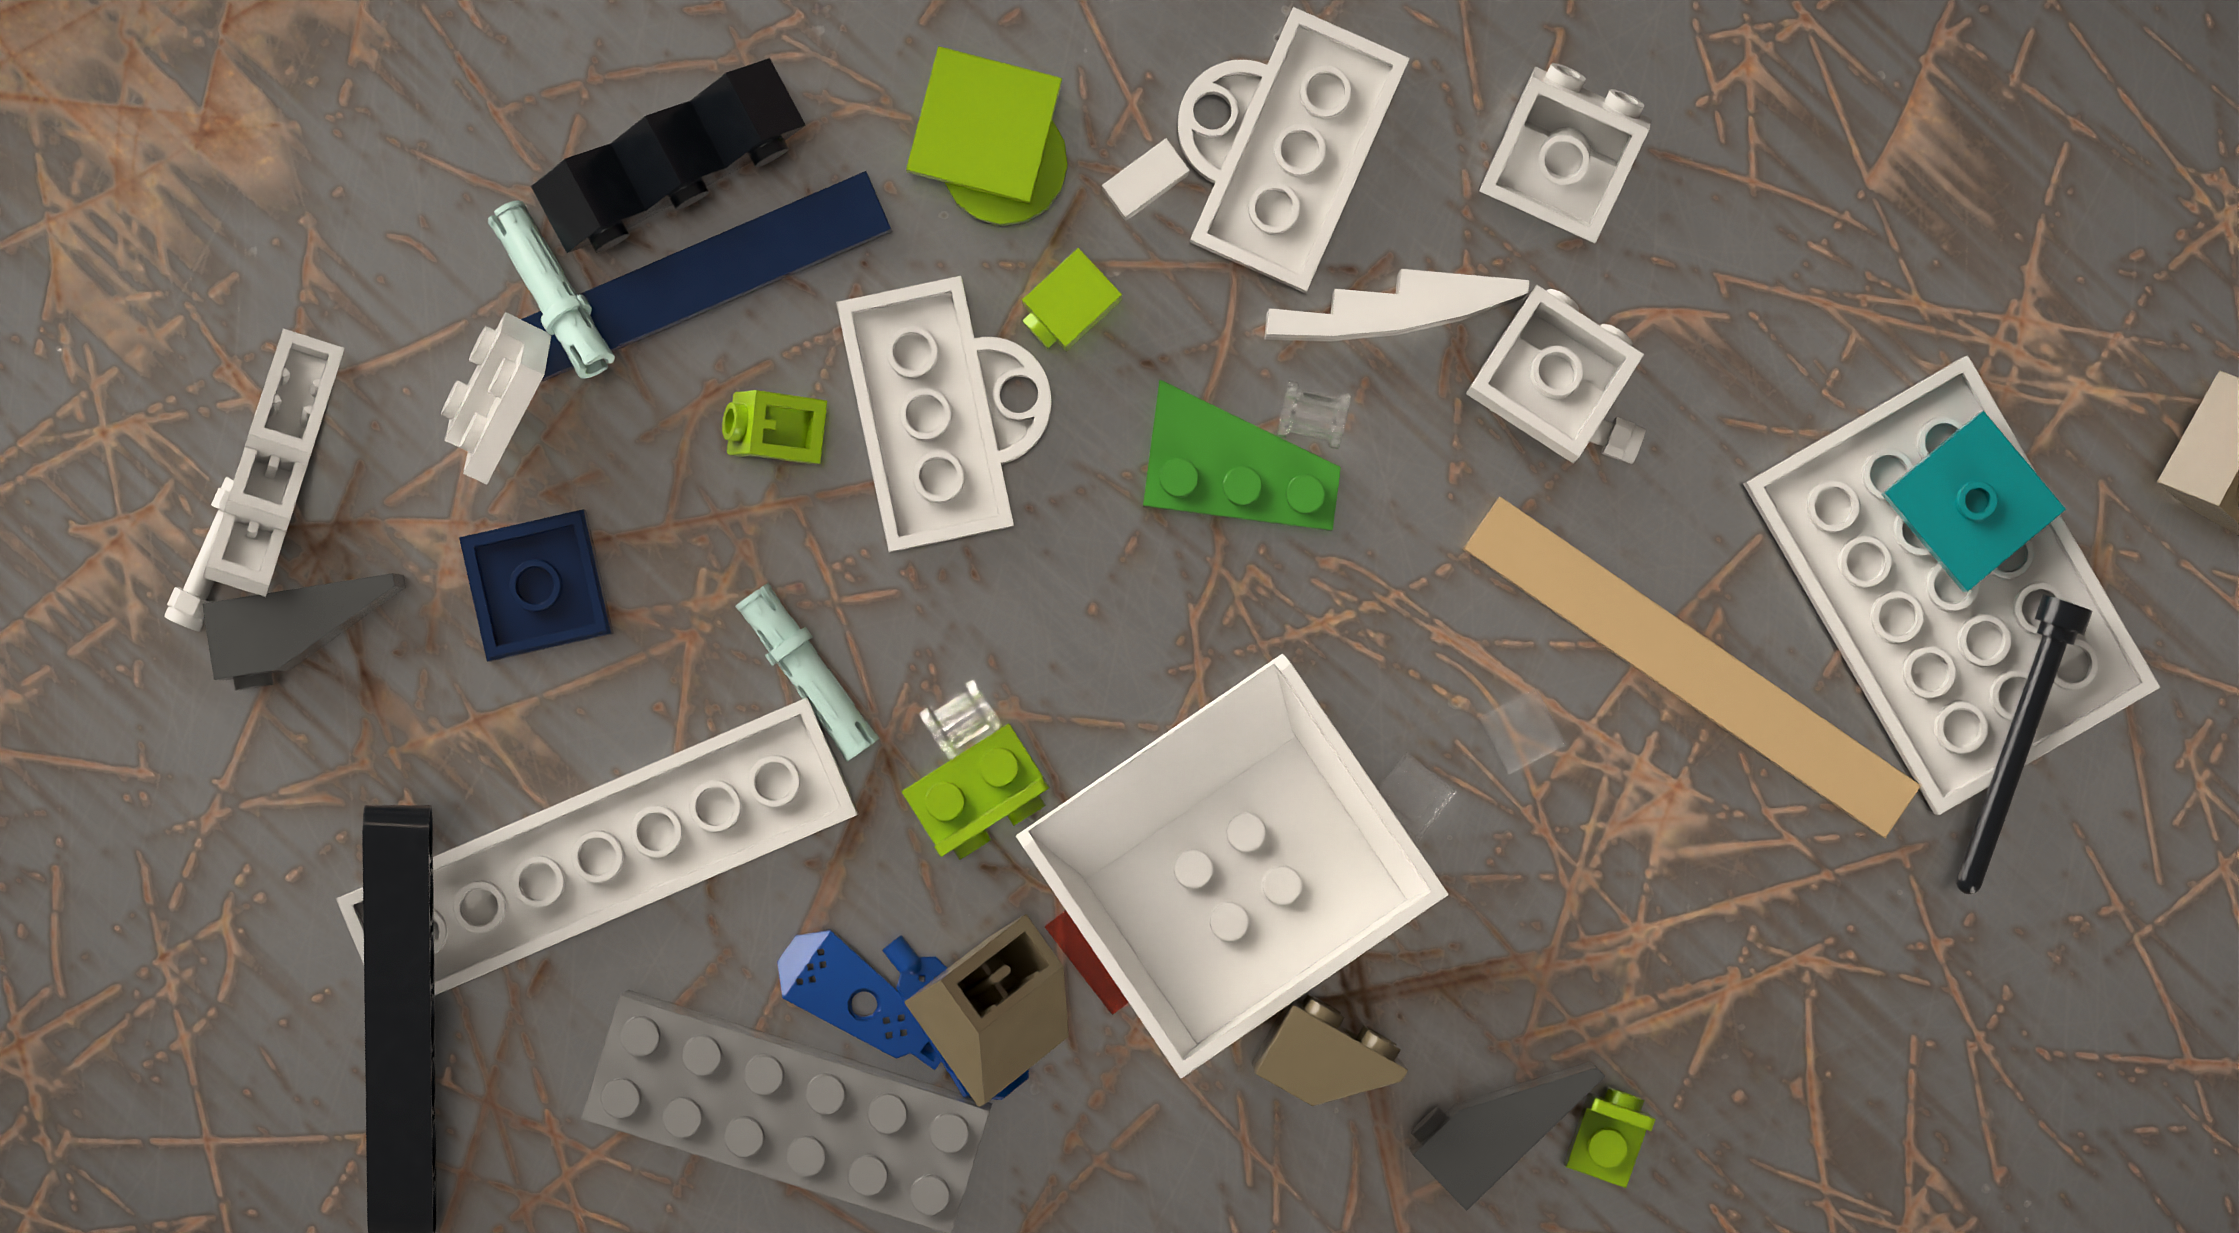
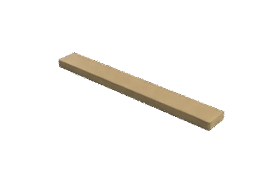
[1462,496,1920,838]

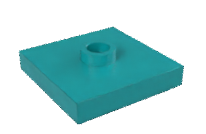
[1881,411,2066,592]

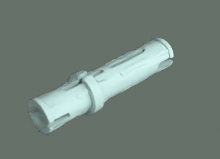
[488,200,615,379]
[735,583,879,762]

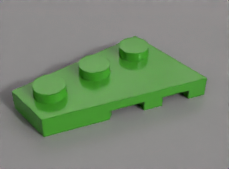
[1143,380,1341,531]

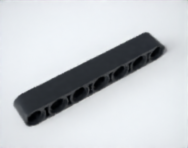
[362,805,437,1233]

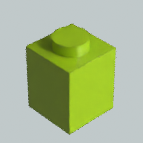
[1022,248,1122,352]

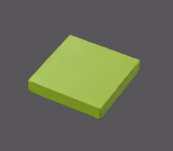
[906,46,1062,204]

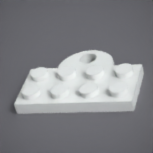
[1178,7,1410,294]
[836,276,1052,553]

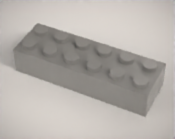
[581,990,992,1233]

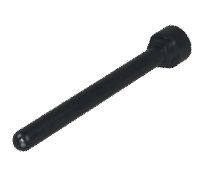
[1956,594,2093,894]

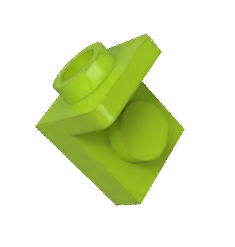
[722,390,827,464]
[1563,1087,1656,1188]

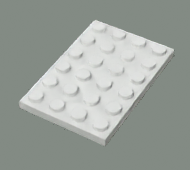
[1743,355,2161,815]

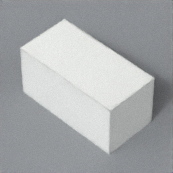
[1102,138,1190,222]

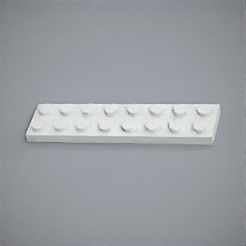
[336,697,859,995]

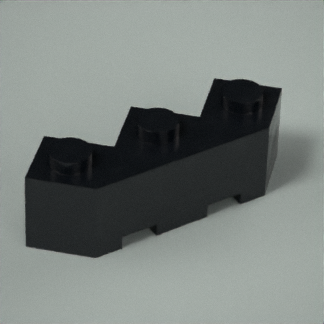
[531,58,806,253]

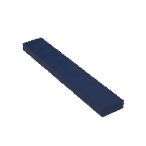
[521,171,892,382]

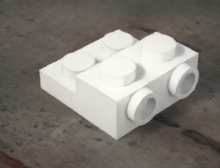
[1479,63,1651,243]
[1466,284,1644,464]
[441,312,551,485]

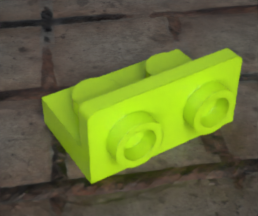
[901,723,1050,860]

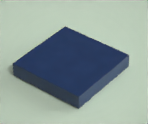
[459,509,614,662]

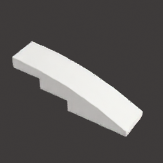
[1264,269,1529,341]
[203,328,345,597]

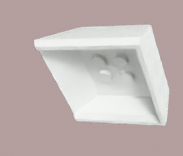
[1016,654,1449,1078]

